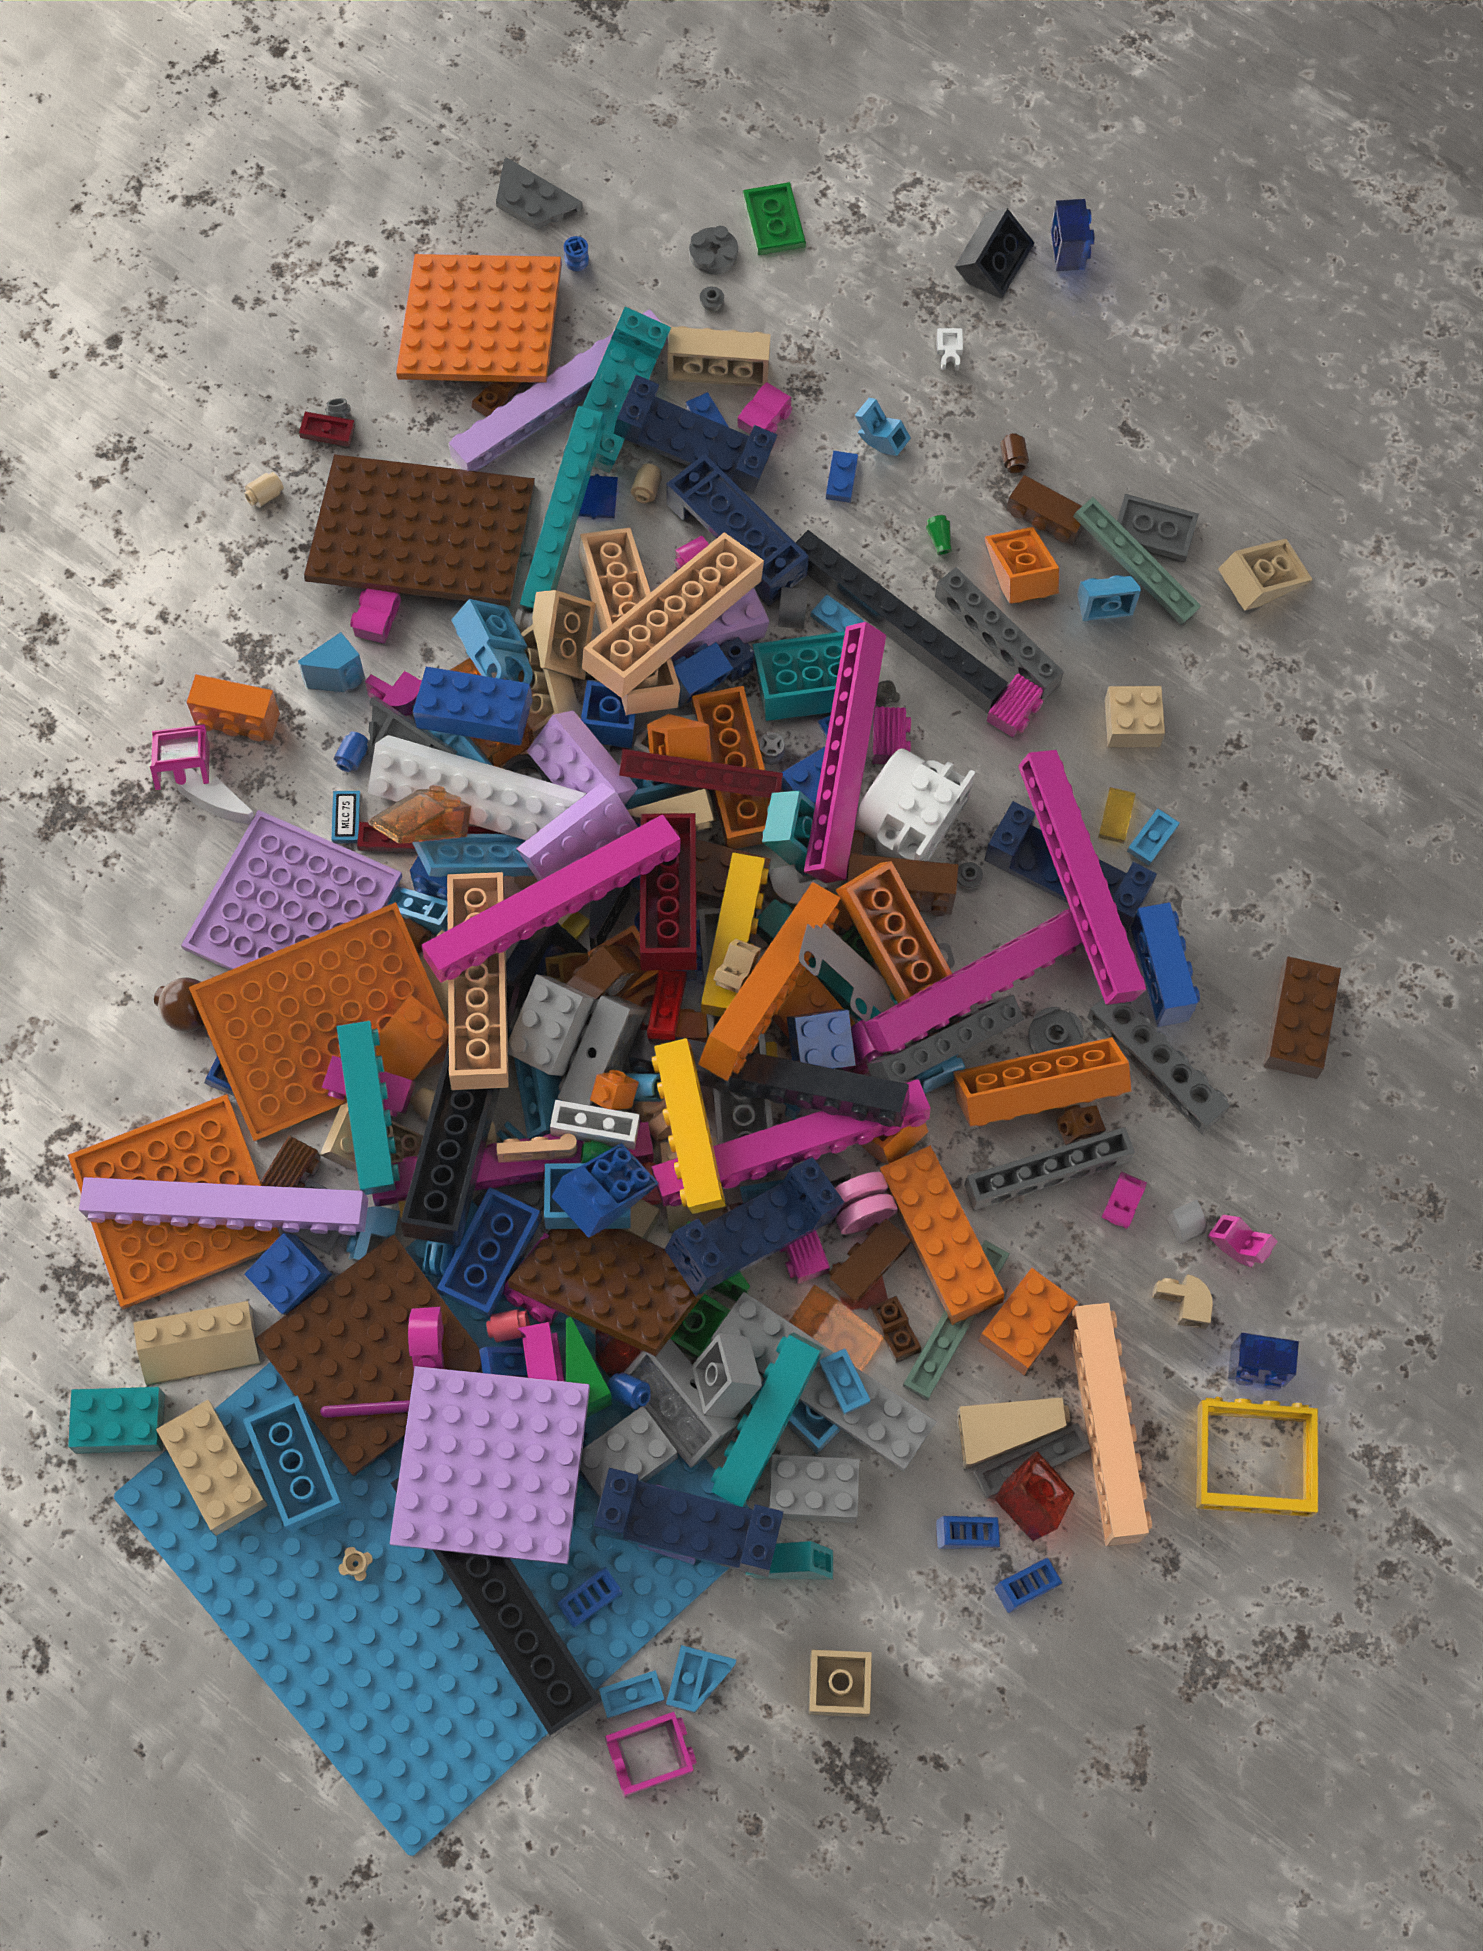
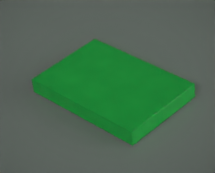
[742,182,806,255]

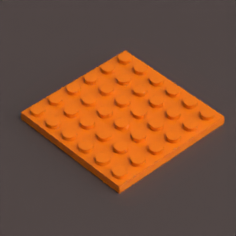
[396,254,562,383]
[67,1094,280,1310]

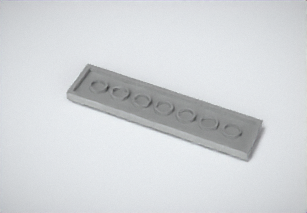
[711,1292,937,1472]

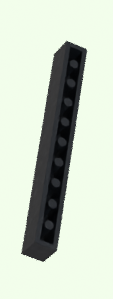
[795,530,1008,713]
[628,1029,910,1127]

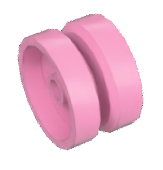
[835,1172,898,1235]

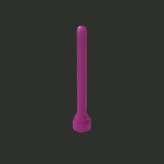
[320,1400,410,1418]

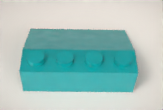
[752,631,845,721]

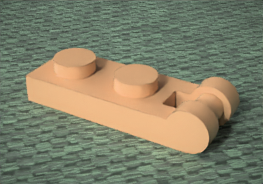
[497,1133,577,1163]

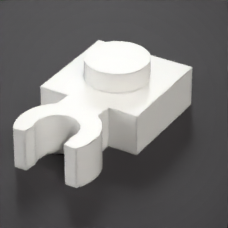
[937,328,963,370]

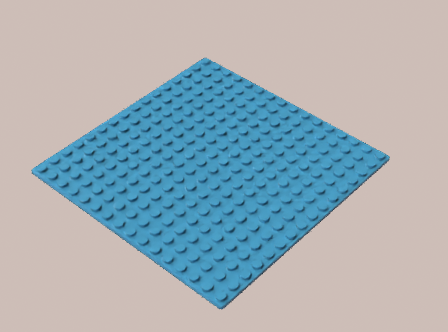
[114,1201,750,1856]

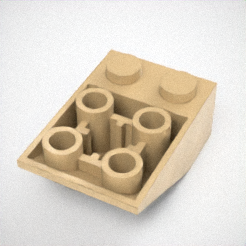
[320,1103,423,1171]

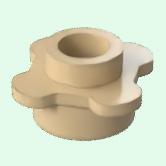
[338,1547,373,1581]

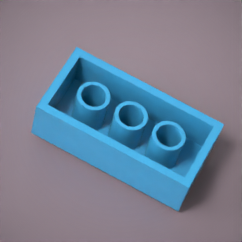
[243,1395,345,1532]

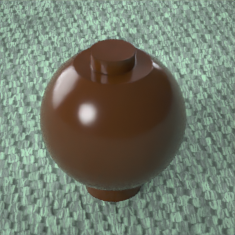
[154,977,204,1032]

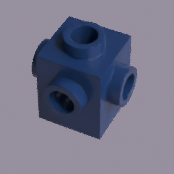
[719,637,754,683]

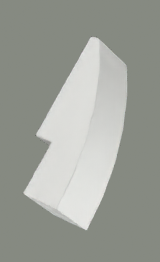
[174,768,254,825]

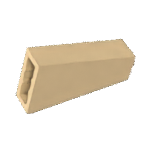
[957,1397,1070,1469]

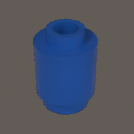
[334,731,369,772]
[607,1373,651,1410]

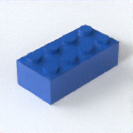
[413,666,533,746]
[1130,902,1200,1027]
[437,1187,543,1319]

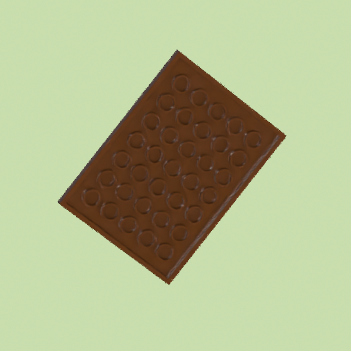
[304,454,535,606]

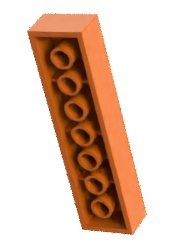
[698,882,841,1081]

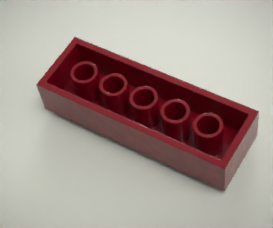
[640,813,697,971]

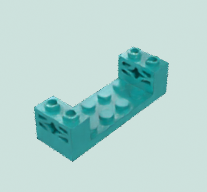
[563,306,671,473]

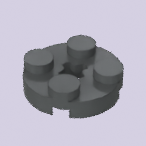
[689,225,738,274]
[1028,1007,1084,1054]

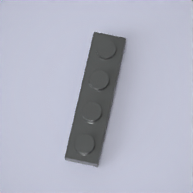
[974,1423,1091,1499]

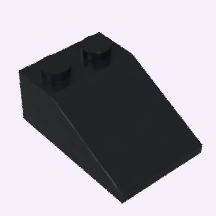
[589,879,633,950]

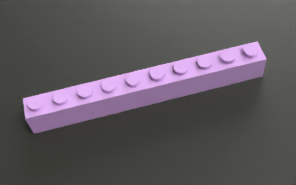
[449,309,668,471]
[79,1177,369,1235]

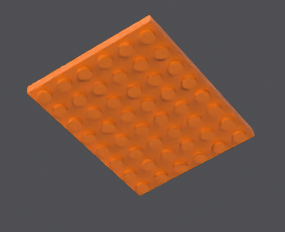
[189,902,449,1141]

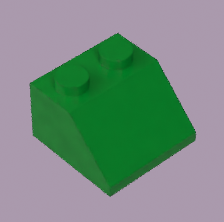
[671,1293,731,1359]

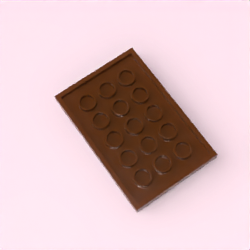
[508,1228,706,1357]

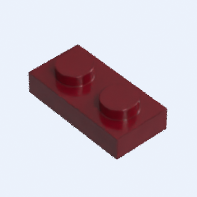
[299,411,355,447]

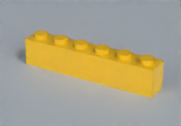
[701,853,769,1017]
[652,1038,726,1214]

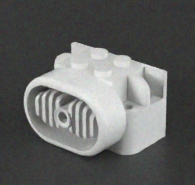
[854,748,975,861]

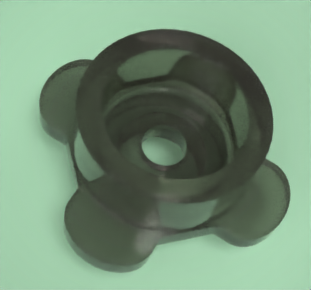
[876,680,900,707]

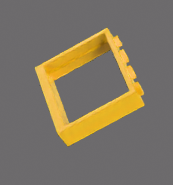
[1196,1397,1318,1517]

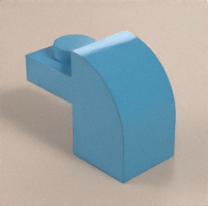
[855,398,911,456]
[346,1206,400,1261]

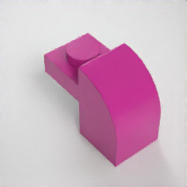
[365,670,422,716]
[1101,1171,1147,1229]
[1208,1214,1278,1267]
[408,1307,445,1369]

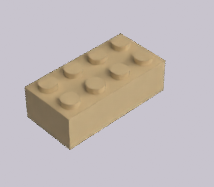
[667,326,771,387]
[156,1400,268,1536]

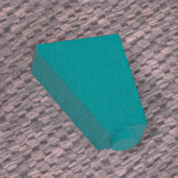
[745,1541,833,1580]

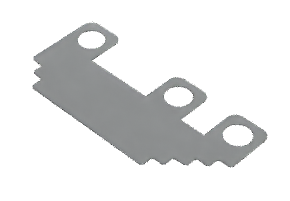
[799,924,895,1022]

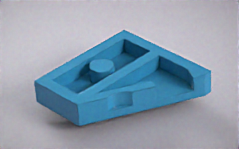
[666,1645,737,1713]

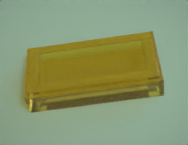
[1098,787,1136,844]

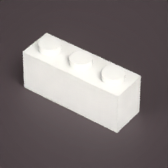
[550,1100,640,1150]

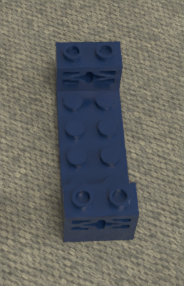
[613,375,778,494]
[666,454,809,606]
[984,801,1157,933]
[664,1157,845,1296]
[594,1467,784,1577]

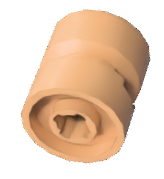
[634,1099,672,1142]

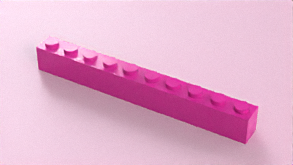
[804,622,886,883]
[1018,750,1146,1005]
[422,814,680,983]
[865,908,1084,1054]
[652,1079,931,1207]
[372,1121,654,1206]

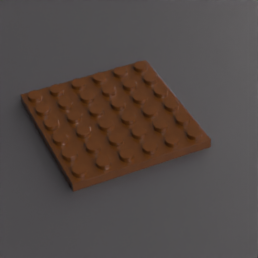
[255,1234,483,1477]

